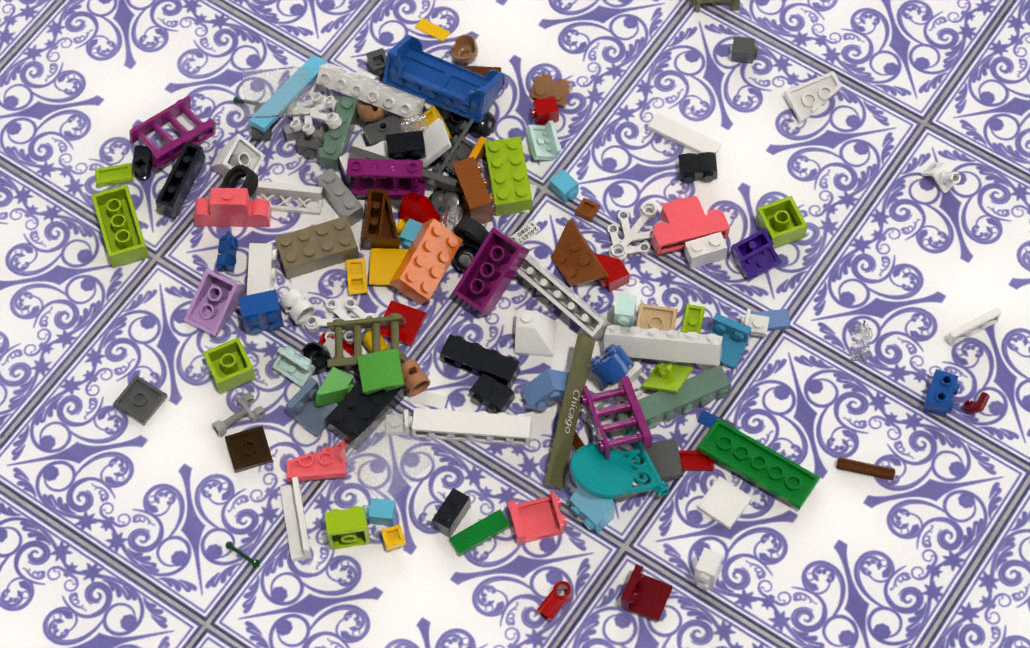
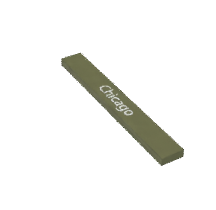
[544,334,595,489]

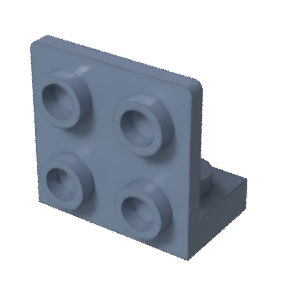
[286,378,338,436]

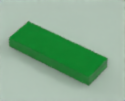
[449,509,511,557]

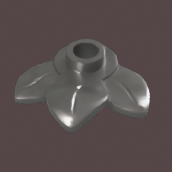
[431,190,466,222]

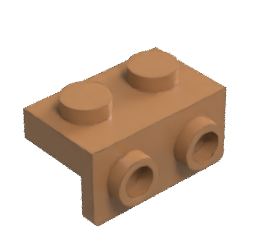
[530,73,573,107]

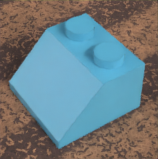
[569,486,615,533]

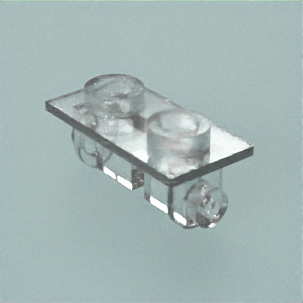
[849,320,873,364]

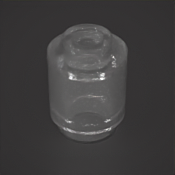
[400,114,428,132]
[441,205,463,233]

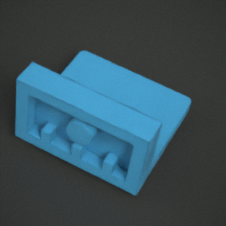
[709,313,751,369]

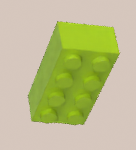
[484,136,533,216]
[91,185,149,268]

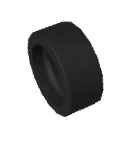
[222,165,258,197]
[453,217,489,249]

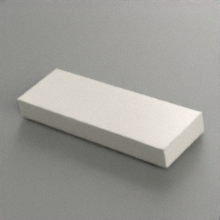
[947,307,1002,346]

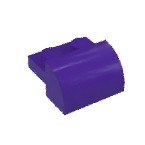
[731,229,782,282]

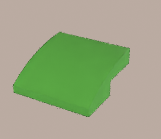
[357,349,405,395]

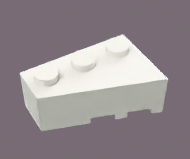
[247,243,278,295]

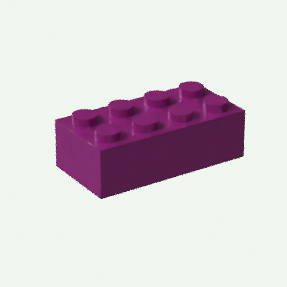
[452,227,530,315]

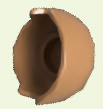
[451,34,478,63]
[356,102,385,123]

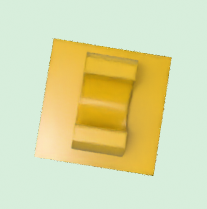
[381,524,406,551]

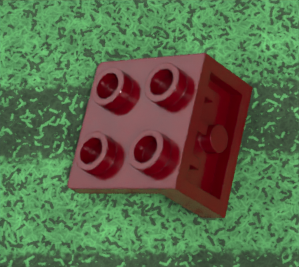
[620,564,673,622]

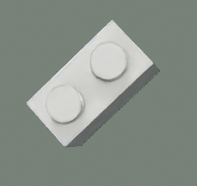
[684,232,727,269]
[694,547,723,591]

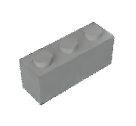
[316,168,365,227]

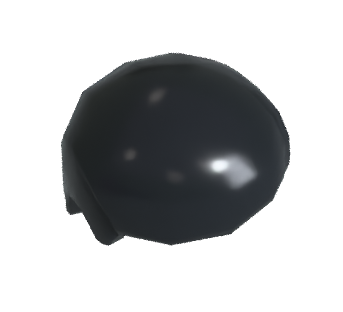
[468,111,497,138]
[453,244,479,272]
[302,342,331,373]

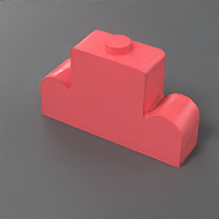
[194,188,271,227]
[651,196,730,255]

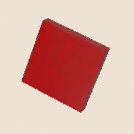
[380,300,427,347]

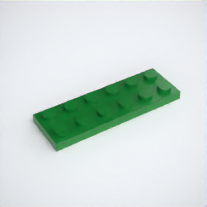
[697,419,820,510]

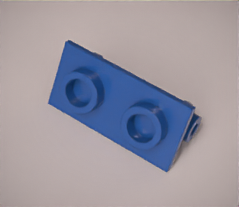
[216,231,238,273]

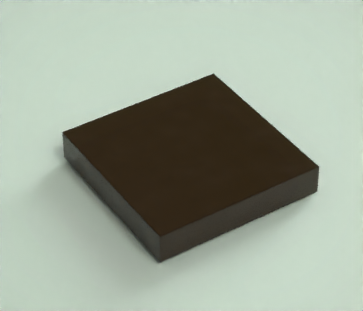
[225,425,273,473]

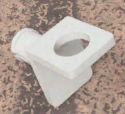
[921,162,961,193]

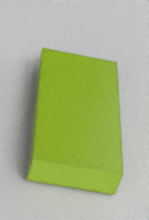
[95,163,134,188]

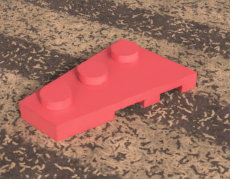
[286,440,347,482]

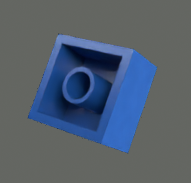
[238,289,284,335]

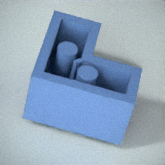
[522,369,569,411]

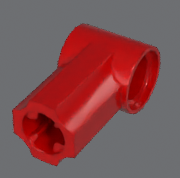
[537,581,572,622]

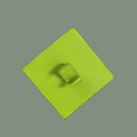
[642,363,693,393]

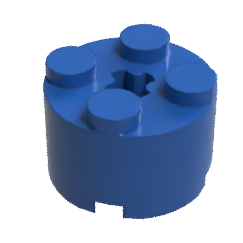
[589,344,634,388]

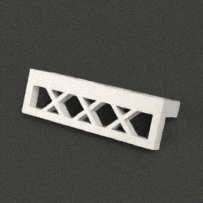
[250,181,324,216]
[581,361,648,432]
[280,477,312,562]

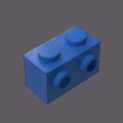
[923,369,960,418]

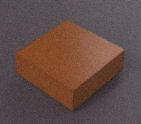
[575,198,600,223]

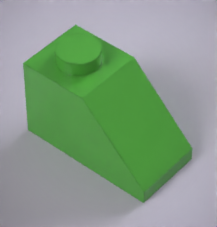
[314,367,355,407]

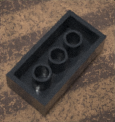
[325,380,406,451]

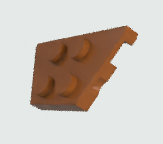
[551,220,609,287]

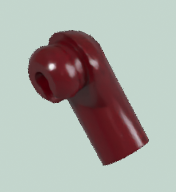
[964,392,990,414]

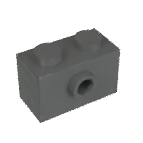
[363,114,405,147]

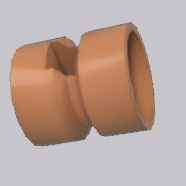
[401,359,430,396]

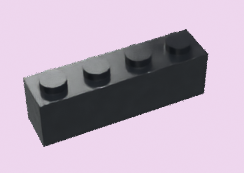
[155,142,206,219]
[440,334,521,389]

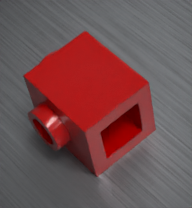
[531,96,559,125]

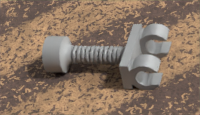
[212,392,266,437]

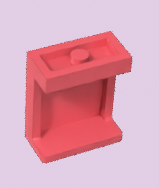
[507,491,567,545]

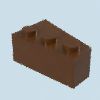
[361,188,400,249]

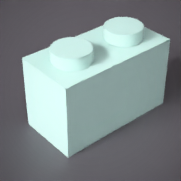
[614,293,637,327]

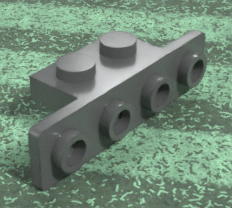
[432,118,475,174]

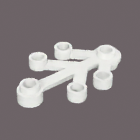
[287,92,342,135]
[607,202,657,261]
[305,298,378,344]

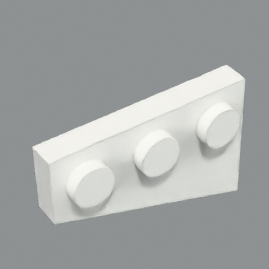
[784,71,842,124]

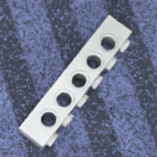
[316,63,425,120]

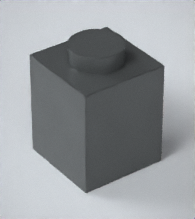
[731,37,758,64]

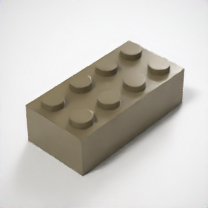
[274,216,359,280]

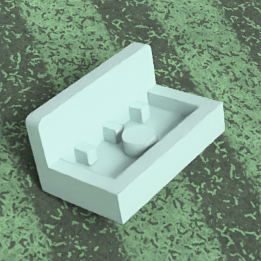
[526,120,561,161]
[272,346,316,387]

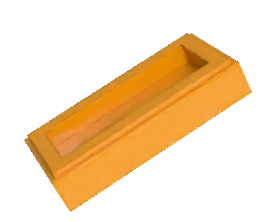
[468,136,487,163]

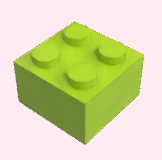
[756,196,807,248]
[203,337,256,394]
[324,506,371,550]

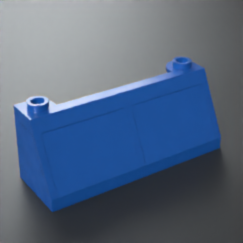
[383,35,504,123]

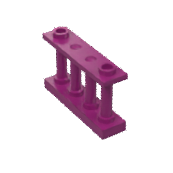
[129,96,216,169]
[346,158,426,199]
[580,376,652,459]

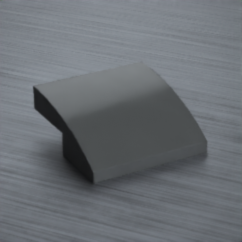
[635,439,683,485]

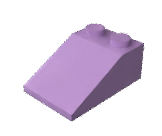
[183,269,247,336]

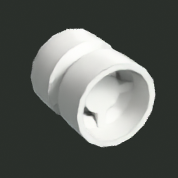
[280,288,315,324]

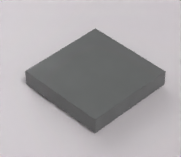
[113,375,168,426]

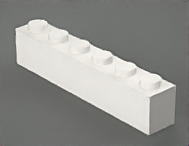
[517,254,612,339]
[604,324,723,366]
[412,407,532,446]

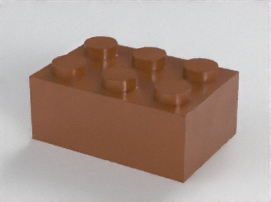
[452,157,495,224]

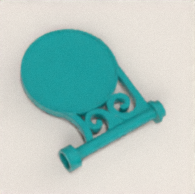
[570,430,670,499]

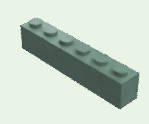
[615,365,731,436]

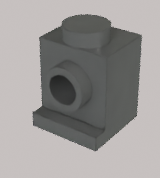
[366,48,387,79]

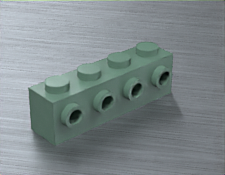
[317,96,359,172]

